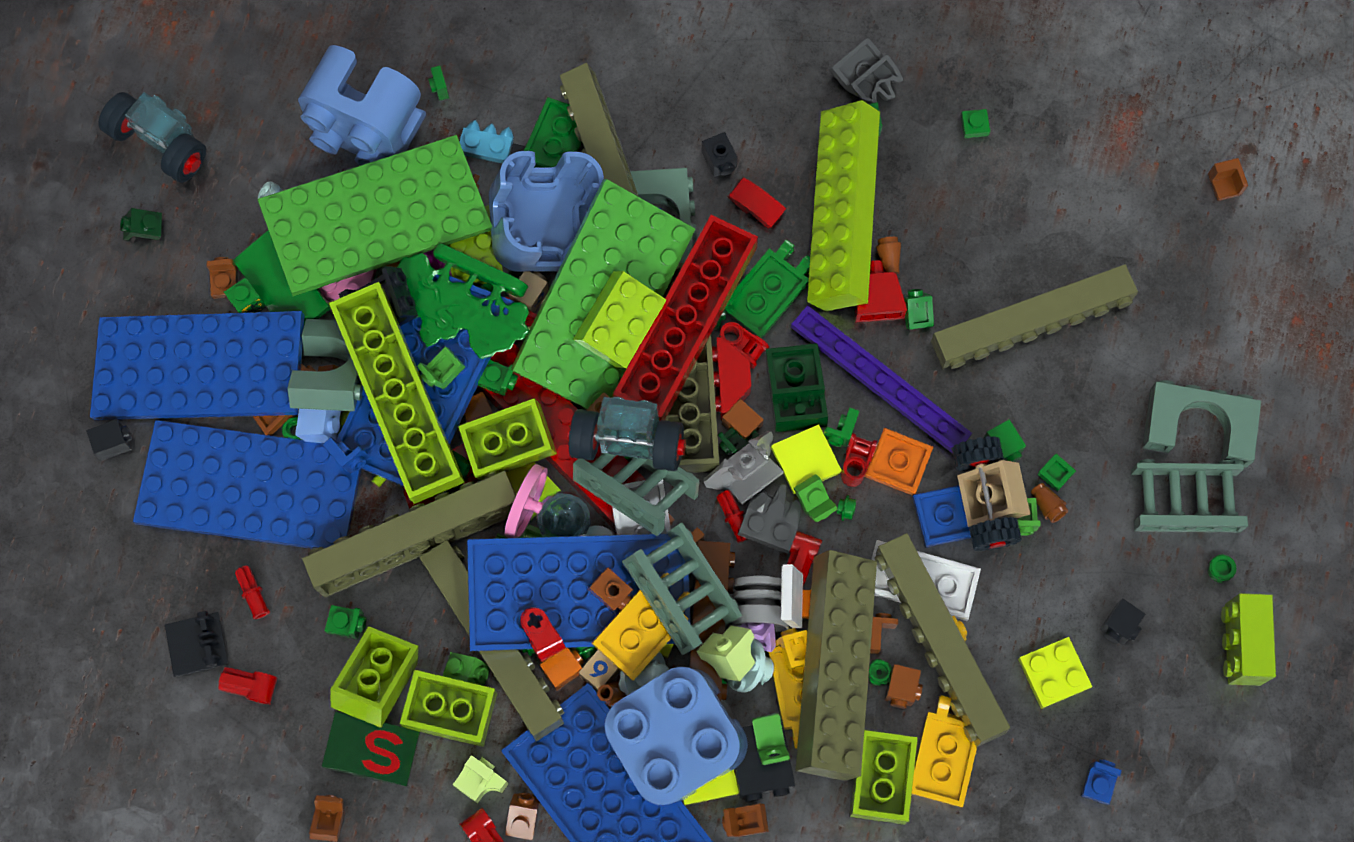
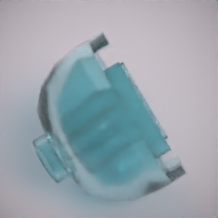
[536,491,591,537]

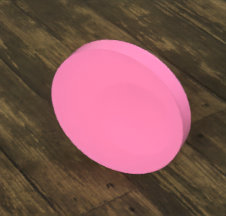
[505,464,548,538]

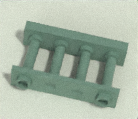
[573,426,700,536]
[1131,459,1248,533]
[622,523,742,655]

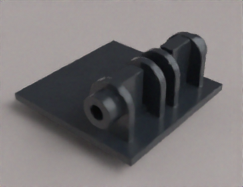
[165,611,228,677]

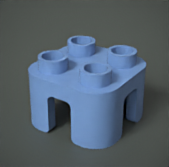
[298,45,426,166]
[489,151,604,272]
[605,667,748,805]

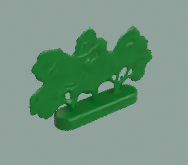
[397,243,529,359]

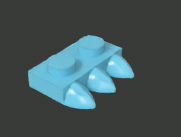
[460,120,513,164]

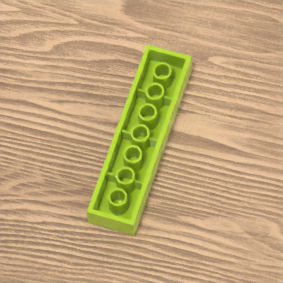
[807,100,880,311]
[329,282,465,504]

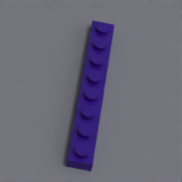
[791,305,972,454]

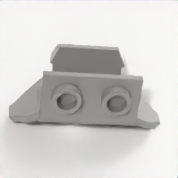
[704,430,784,505]

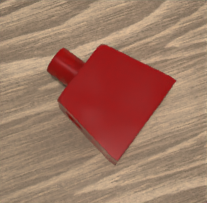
[855,260,907,323]

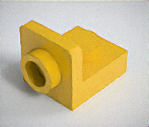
[776,628,807,670]

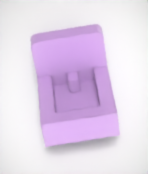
[741,623,776,652]

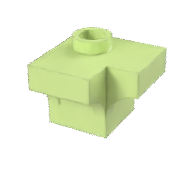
[697,626,755,682]
[453,755,508,803]

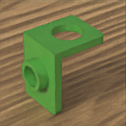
[752,713,790,765]

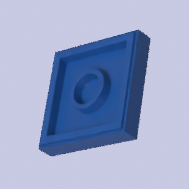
[912,485,971,548]

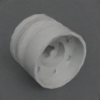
[732,575,789,633]

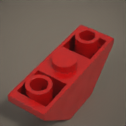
[712,337,751,420]

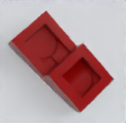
[727,177,786,229]

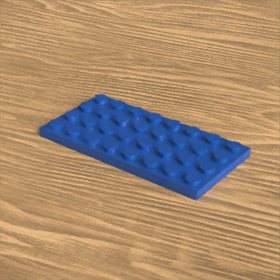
[330,275,514,487]
[90,311,304,420]
[133,420,361,549]
[467,534,690,651]
[501,683,713,842]

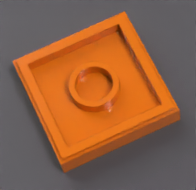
[865,428,933,496]

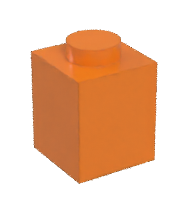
[540,648,584,691]

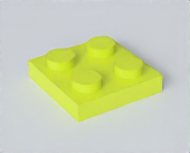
[1018,637,1092,709]

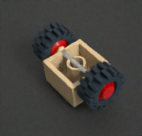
[952,436,1030,551]

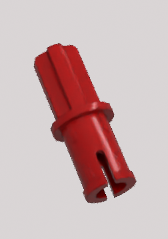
[717,490,747,543]
[235,566,270,620]

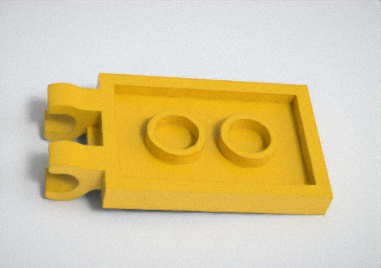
[591,573,690,681]
[768,646,804,749]
[912,695,977,808]

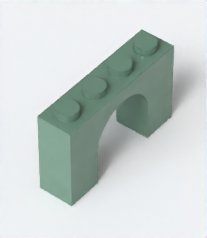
[630,168,697,263]
[287,319,362,411]
[1142,380,1261,468]

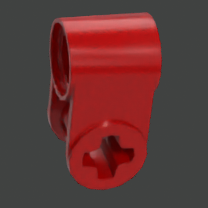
[719,322,769,369]
[841,432,878,487]
[520,607,566,662]

